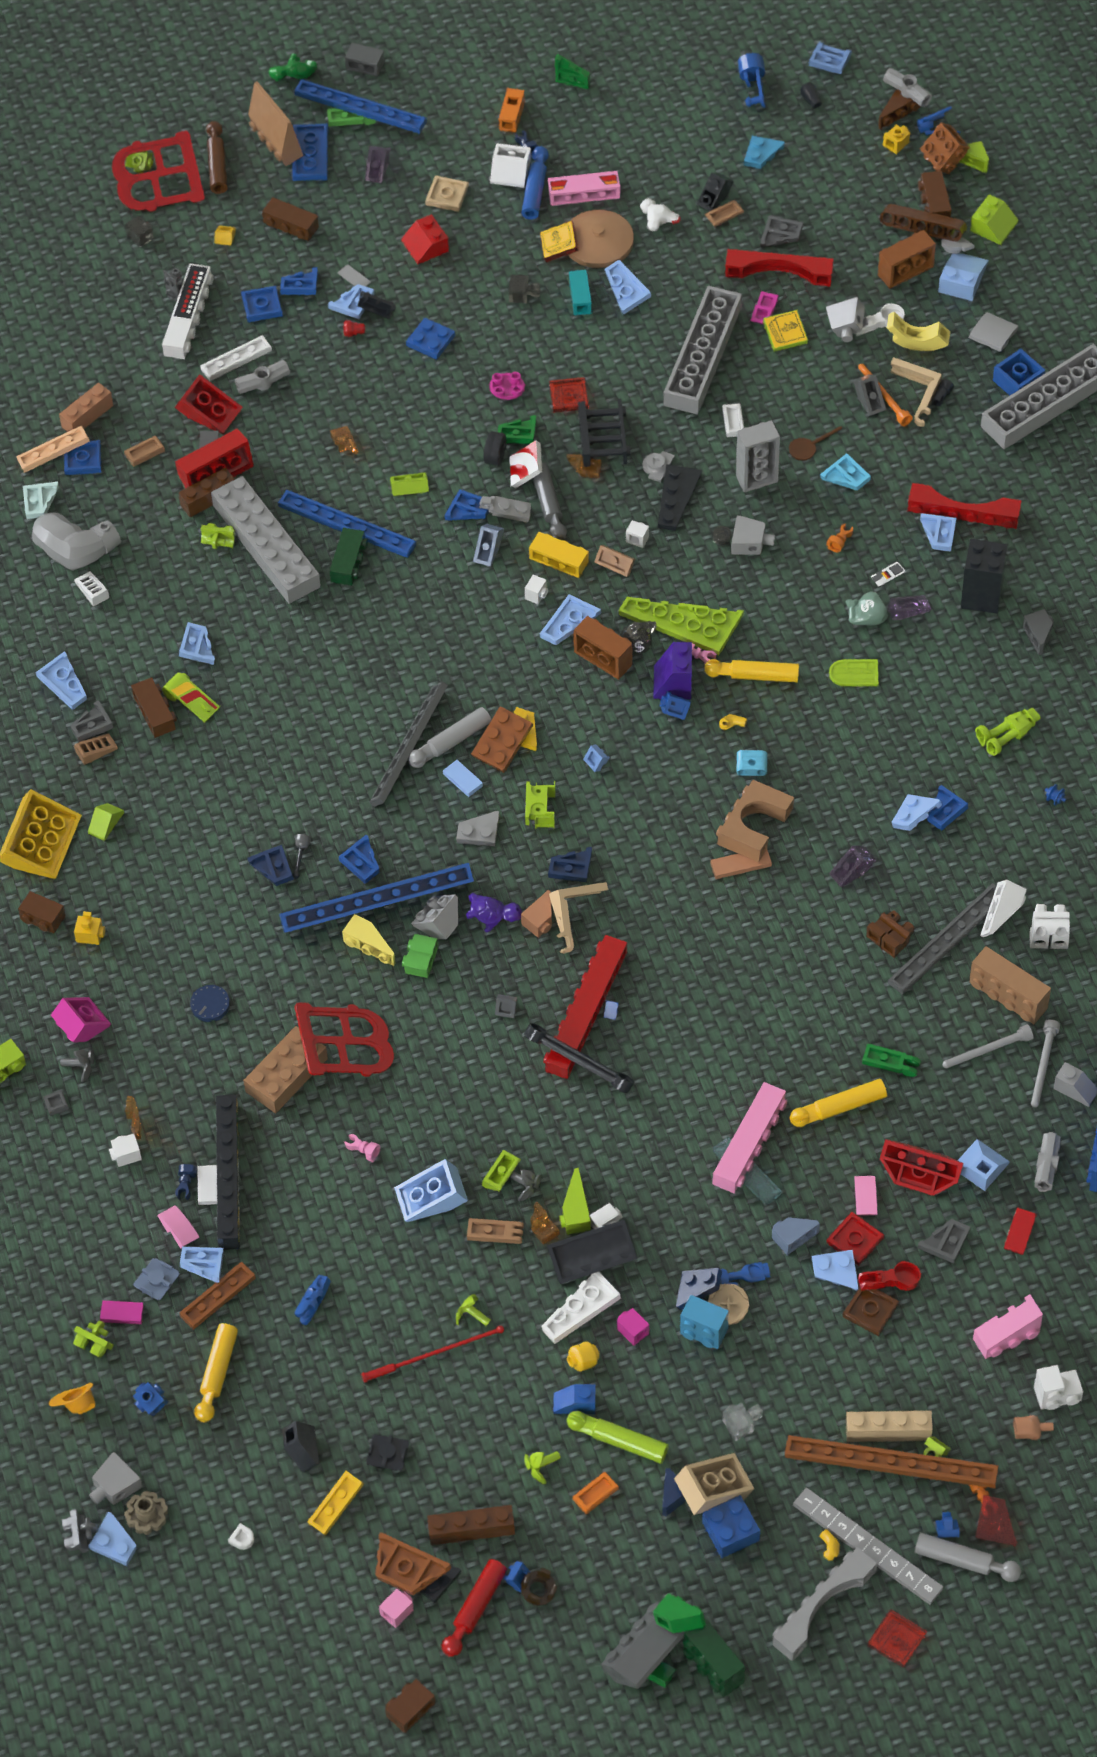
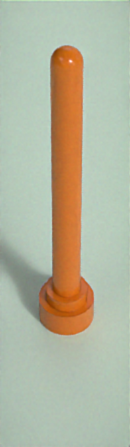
[858,364,913,426]

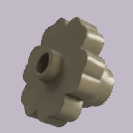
[124,1491,168,1535]

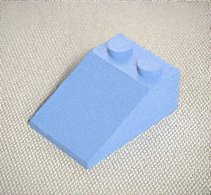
[939,253,988,301]
[394,1159,468,1222]

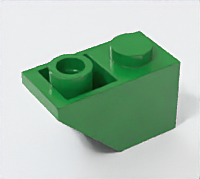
[653,1593,706,1634]

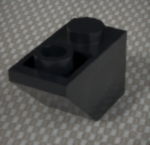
[697,172,734,211]
[282,1421,319,1472]

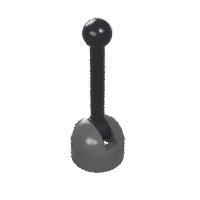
[293,834,311,879]

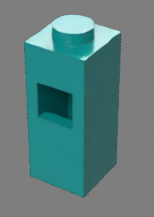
[569,270,591,316]

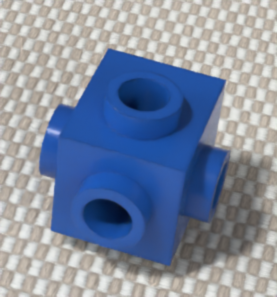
[133,1382,169,1416]

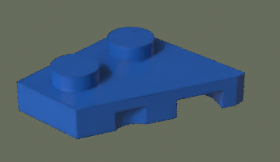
[280,267,318,295]
[445,489,489,520]
[927,785,968,831]

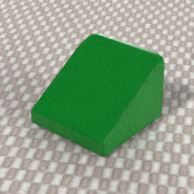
[648,1662,676,1688]

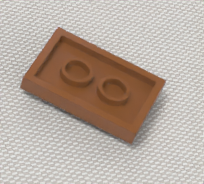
[471,706,533,773]

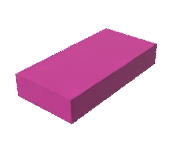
[100,1300,144,1324]

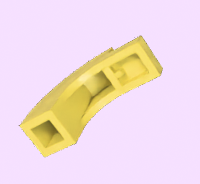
[887,312,950,351]

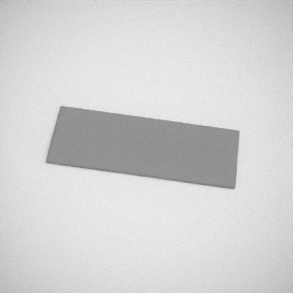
[337,264,371,287]

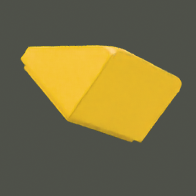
[215,226,236,245]

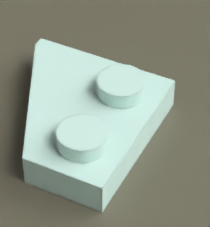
[23,482,59,519]

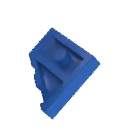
[339,835,380,884]

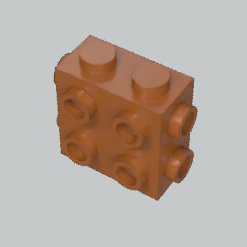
[920,122,970,174]

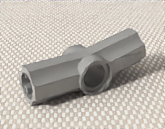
[883,68,932,107]
[235,360,290,394]
[1034,1132,1061,1192]

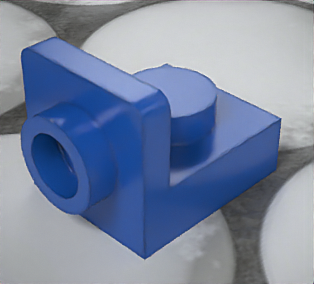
[660,691,691,720]

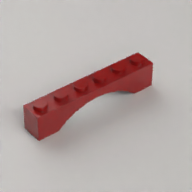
[725,249,833,286]
[907,483,1022,529]

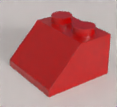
[401,214,449,264]

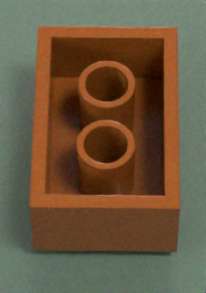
[878,230,936,289]
[573,616,632,680]

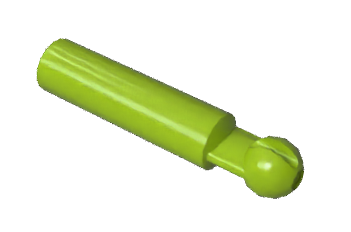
[567,1411,669,1464]

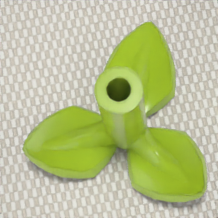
[456,1294,491,1326]
[524,1451,561,1484]

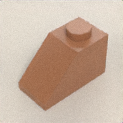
[521,890,552,938]

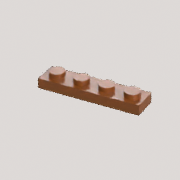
[179,1262,256,1330]

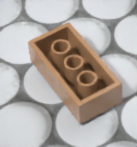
[969,946,1051,1024]
[244,1026,328,1114]

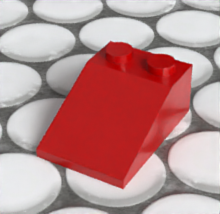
[174,374,243,434]

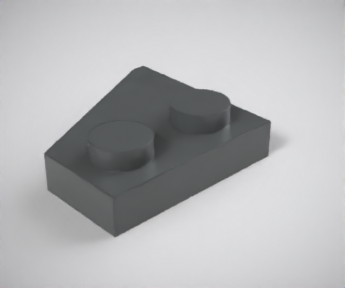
[918,1219,971,1263]

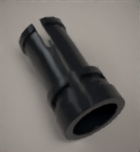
[931,379,954,407]

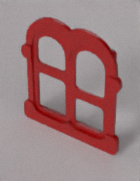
[112,131,204,212]
[295,1002,394,1077]

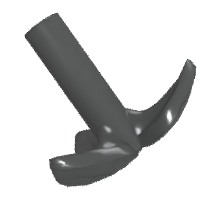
[60,1050,94,1082]
[509,1169,542,1201]

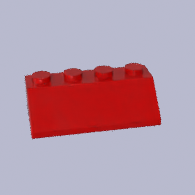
[175,429,254,489]

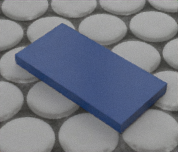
[292,124,328,181]

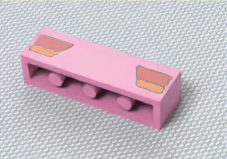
[548,171,620,206]

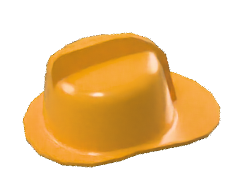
[48,1383,96,1414]

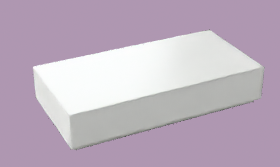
[722,403,744,437]
[198,1165,217,1205]

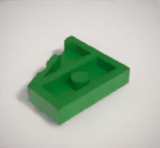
[498,415,536,444]

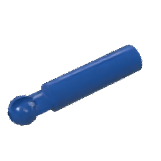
[522,146,549,220]

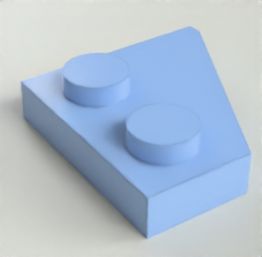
[920,513,956,552]
[179,622,215,665]
[891,794,942,831]
[812,1250,858,1290]
[89,1512,137,1566]

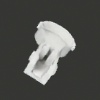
[855,304,904,336]

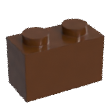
[18,891,66,933]
[385,1679,436,1734]

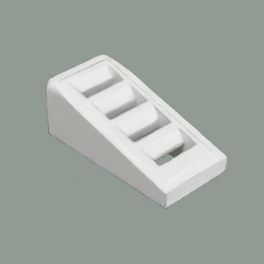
[74,571,109,606]

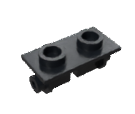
[357,291,396,319]

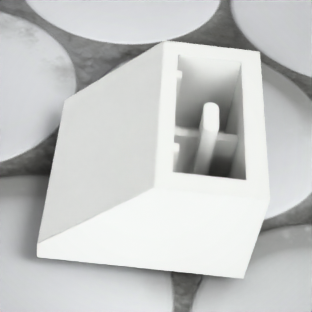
[490,143,531,188]

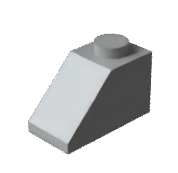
[1054,1062,1097,1107]

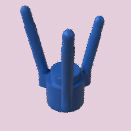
[917,106,961,136]

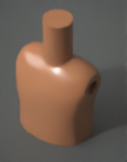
[1013,1415,1054,1440]

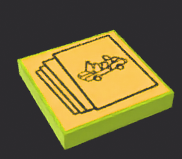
[763,310,808,352]

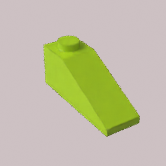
[559,1168,591,1235]

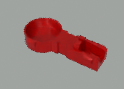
[858,1261,921,1291]

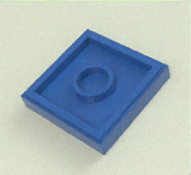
[241,286,283,322]
[64,440,101,475]

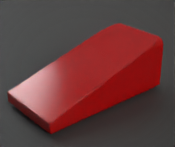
[1004,1208,1036,1255]

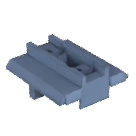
[133,1258,180,1301]

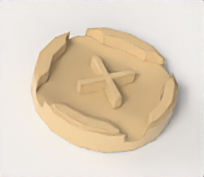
[708,1284,749,1325]

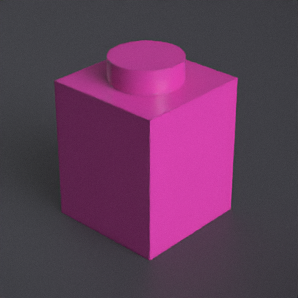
[617,1308,649,1346]

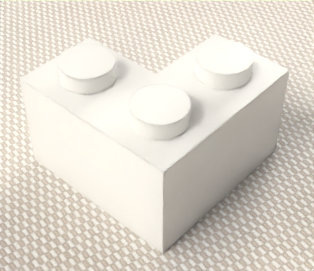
[1034,1365,1083,1410]

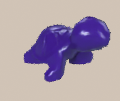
[466,893,523,933]

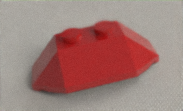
[880,1139,964,1196]

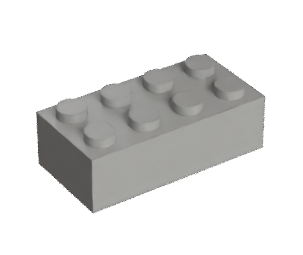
[736,420,780,492]

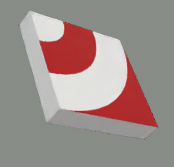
[509,441,542,488]

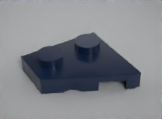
[247,845,294,886]
[548,847,592,882]

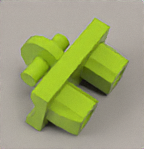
[201,523,235,549]
[73,1320,114,1358]

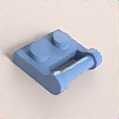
[809,42,852,75]

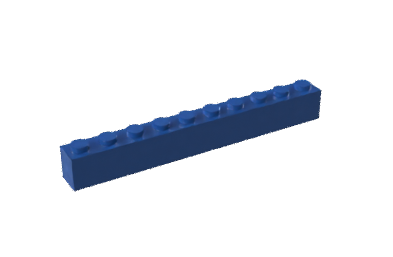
[279,863,474,933]

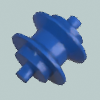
[1045,784,1066,806]

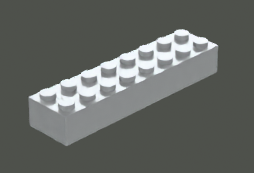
[664,286,742,414]
[981,344,1097,449]
[211,476,320,604]

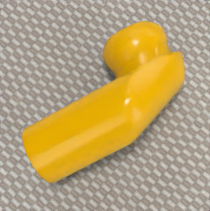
[719,714,747,730]
[820,1529,840,1561]

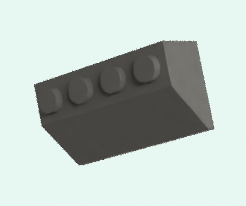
[601,1602,685,1688]

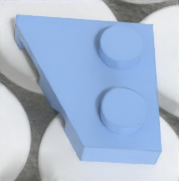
[328,284,375,319]
[180,1247,224,1283]

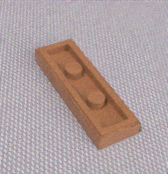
[710,850,772,879]

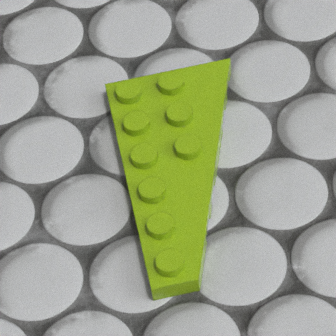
[618,597,744,656]

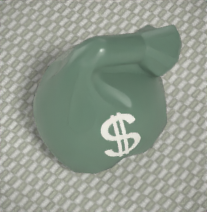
[845,592,888,626]

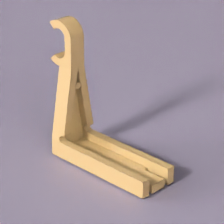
[891,358,942,427]
[549,882,608,954]

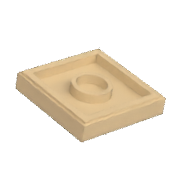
[425,176,469,212]

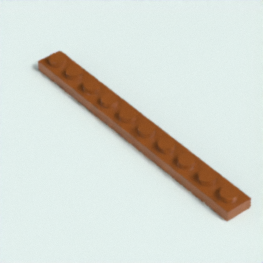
[785,1435,998,1488]

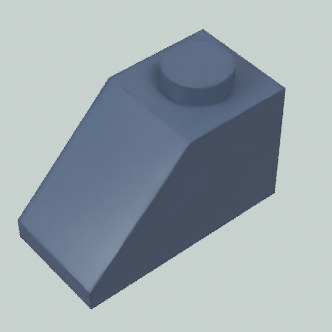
[473,524,504,567]
[772,1217,820,1255]

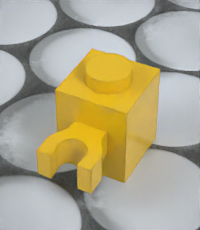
[74,911,105,945]

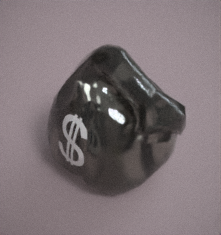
[619,621,657,657]

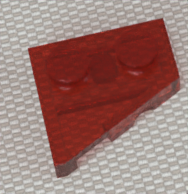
[975,1495,1017,1547]

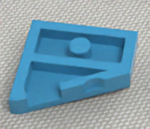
[744,136,785,169]

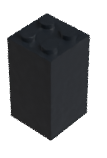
[960,538,1008,614]

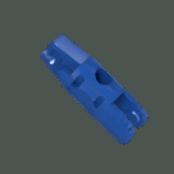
[294,1275,331,1326]

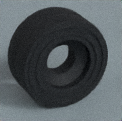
[484,431,506,466]

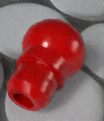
[343,320,365,337]

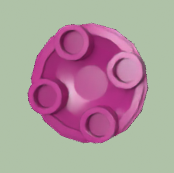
[489,372,525,400]

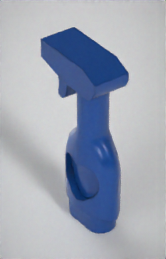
[721,1262,770,1286]

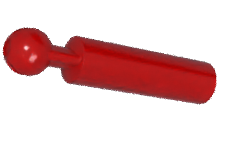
[441,1559,507,1657]

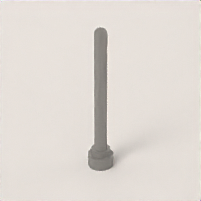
[1031,1020,1060,1107]
[942,1024,1034,1068]

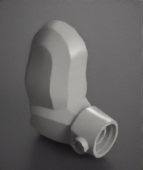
[32,513,121,570]

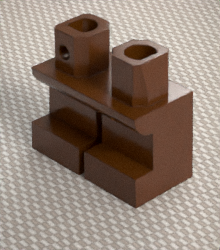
[866,910,914,958]

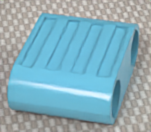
[736,750,767,776]

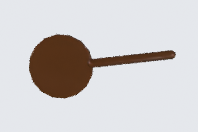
[789,426,842,460]

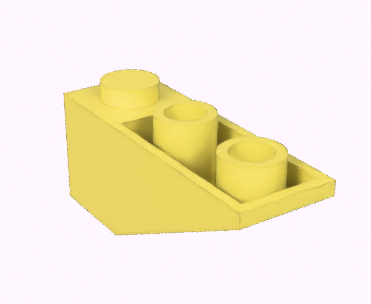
[342,914,395,966]

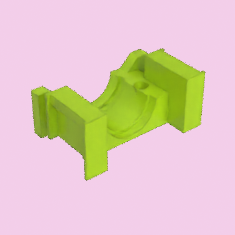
[525,781,555,828]

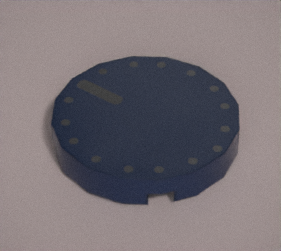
[190,985,230,1022]

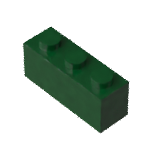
[330,527,368,586]

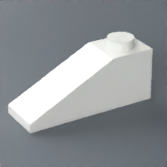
[980,880,1026,937]

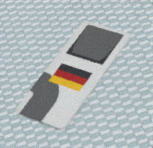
[871,562,905,586]

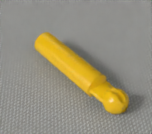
[705,659,799,683]
[790,1079,887,1127]
[194,1324,238,1422]

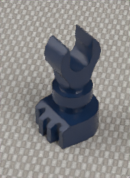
[515,130,538,156]
[175,1164,198,1200]

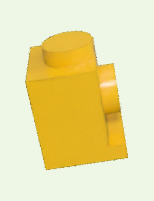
[883,124,910,154]

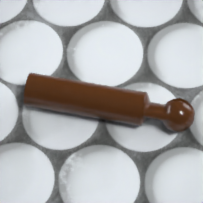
[206,121,227,194]

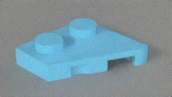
[820,454,871,490]

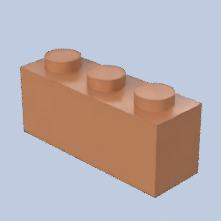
[59,383,113,432]

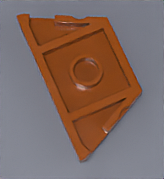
[375,1532,452,1596]

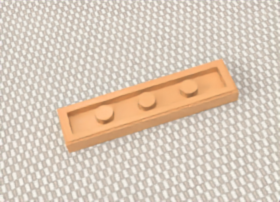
[17,426,90,473]

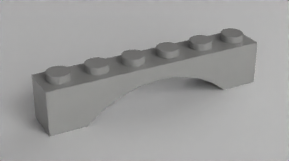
[773,1547,877,1662]

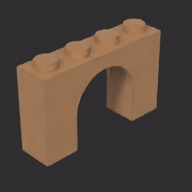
[716,780,794,862]

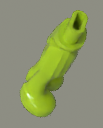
[975,708,1041,756]

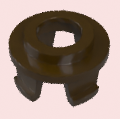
[521,1568,558,1606]

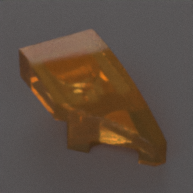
[330,426,358,454]
[566,454,602,478]
[125,1096,142,1139]
[530,1202,560,1245]

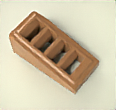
[74,733,118,765]

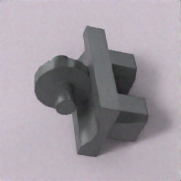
[62,1509,98,1553]

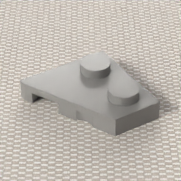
[456,811,500,846]

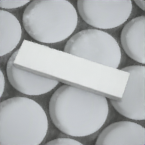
[200,335,272,381]

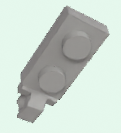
[479,496,531,522]

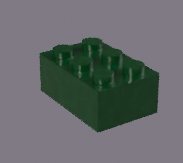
[683,1617,745,1698]

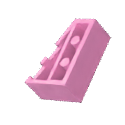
[973,1295,1043,1359]

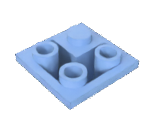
[958,1139,1010,1191]

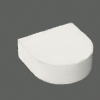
[228,1523,254,1550]

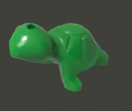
[268,53,317,81]

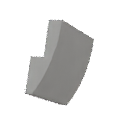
[969,312,1018,352]

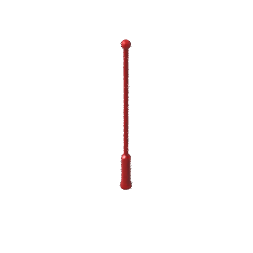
[361,1325,504,1383]

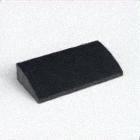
[547,1219,638,1284]

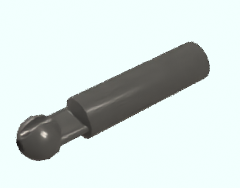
[533,462,567,540]

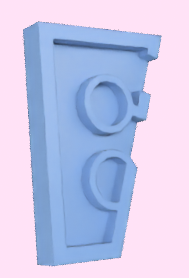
[605,260,651,315]
[540,594,601,645]
[36,651,87,710]

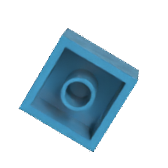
[680,1295,729,1349]

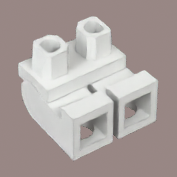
[1029,904,1070,949]

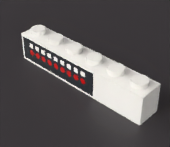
[162,264,213,359]

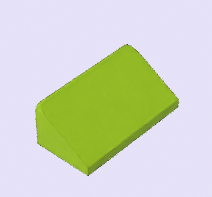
[390,473,429,496]
[482,1150,521,1191]

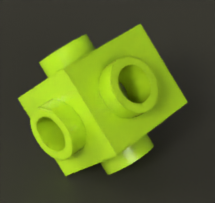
[125,151,154,173]

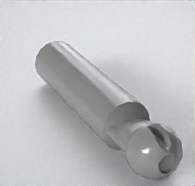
[408,707,491,768]
[915,1533,1021,1582]

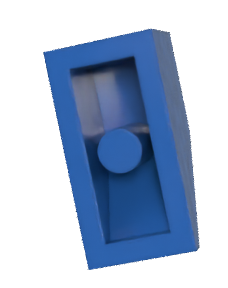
[553,1384,596,1414]

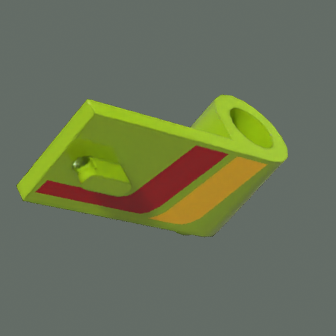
[162,672,220,723]

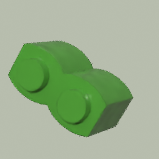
[402,934,438,978]

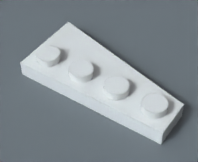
[542,1272,621,1344]

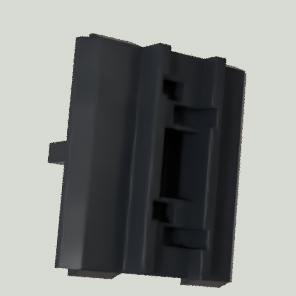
[366,1434,409,1471]

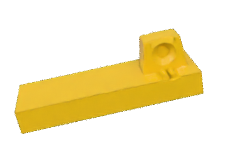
[308,1471,364,1536]

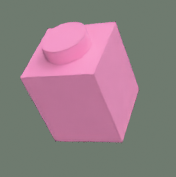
[379,1589,413,1628]

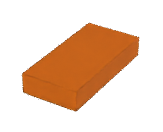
[573,1472,619,1514]

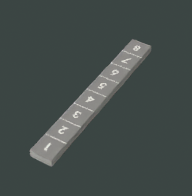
[793,1487,943,1605]

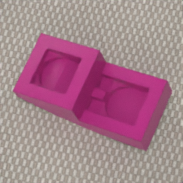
[751,291,779,325]

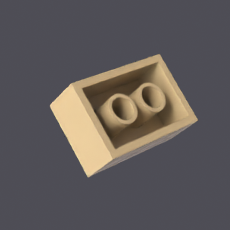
[674,1453,754,1515]

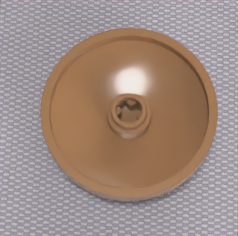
[565,210,634,268]

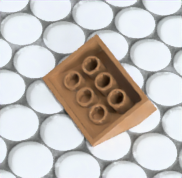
[248,82,303,166]

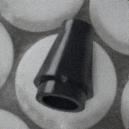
[800,82,822,109]

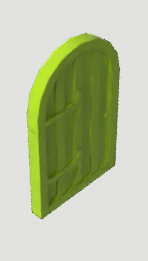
[829,659,879,686]

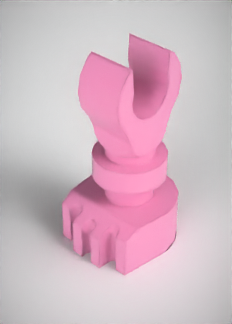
[692,643,717,664]
[344,1134,380,1162]

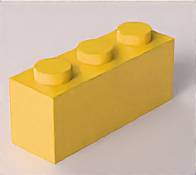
[529,532,589,578]

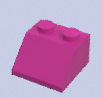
[51,997,111,1042]

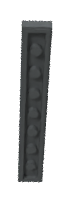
[370,682,448,807]
[888,883,997,995]

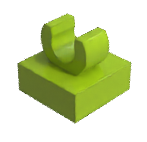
[923,1437,951,1457]

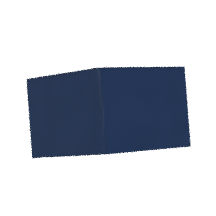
[662,1468,686,1516]

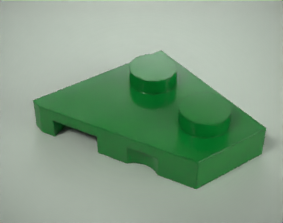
[555,54,590,89]

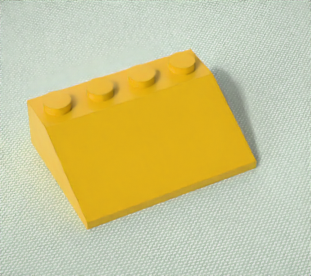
[0,789,82,879]

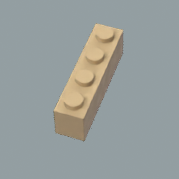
[846,1411,932,1442]

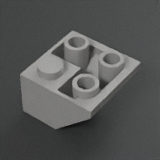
[411,895,458,939]

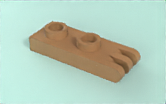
[467,1218,524,1244]

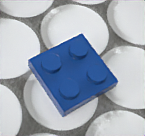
[406,318,455,360]

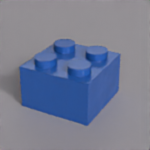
[993,349,1045,395]
[702,1495,760,1558]

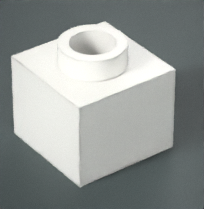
[626,520,649,548]
[525,575,548,604]

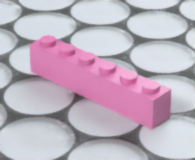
[712,1082,787,1193]

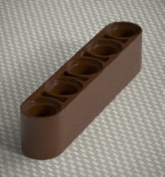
[879,204,967,241]

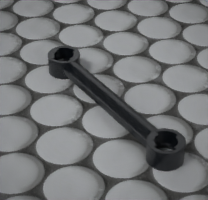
[524,1023,634,1093]

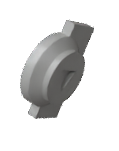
[941,237,974,254]
[643,451,675,483]

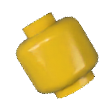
[567,1342,599,1372]

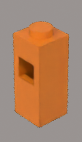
[499,88,525,133]

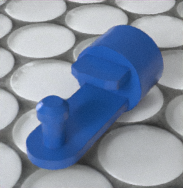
[738,53,766,108]

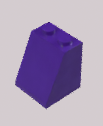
[653,642,692,699]

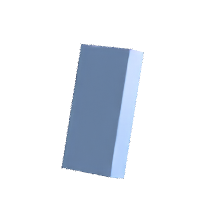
[443,760,483,797]

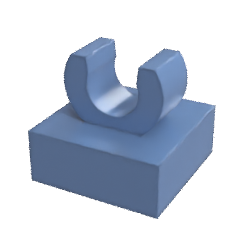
[583,744,610,772]

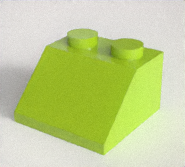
[970,194,1018,245]

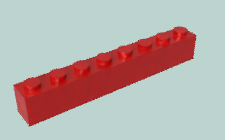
[543,935,627,1079]

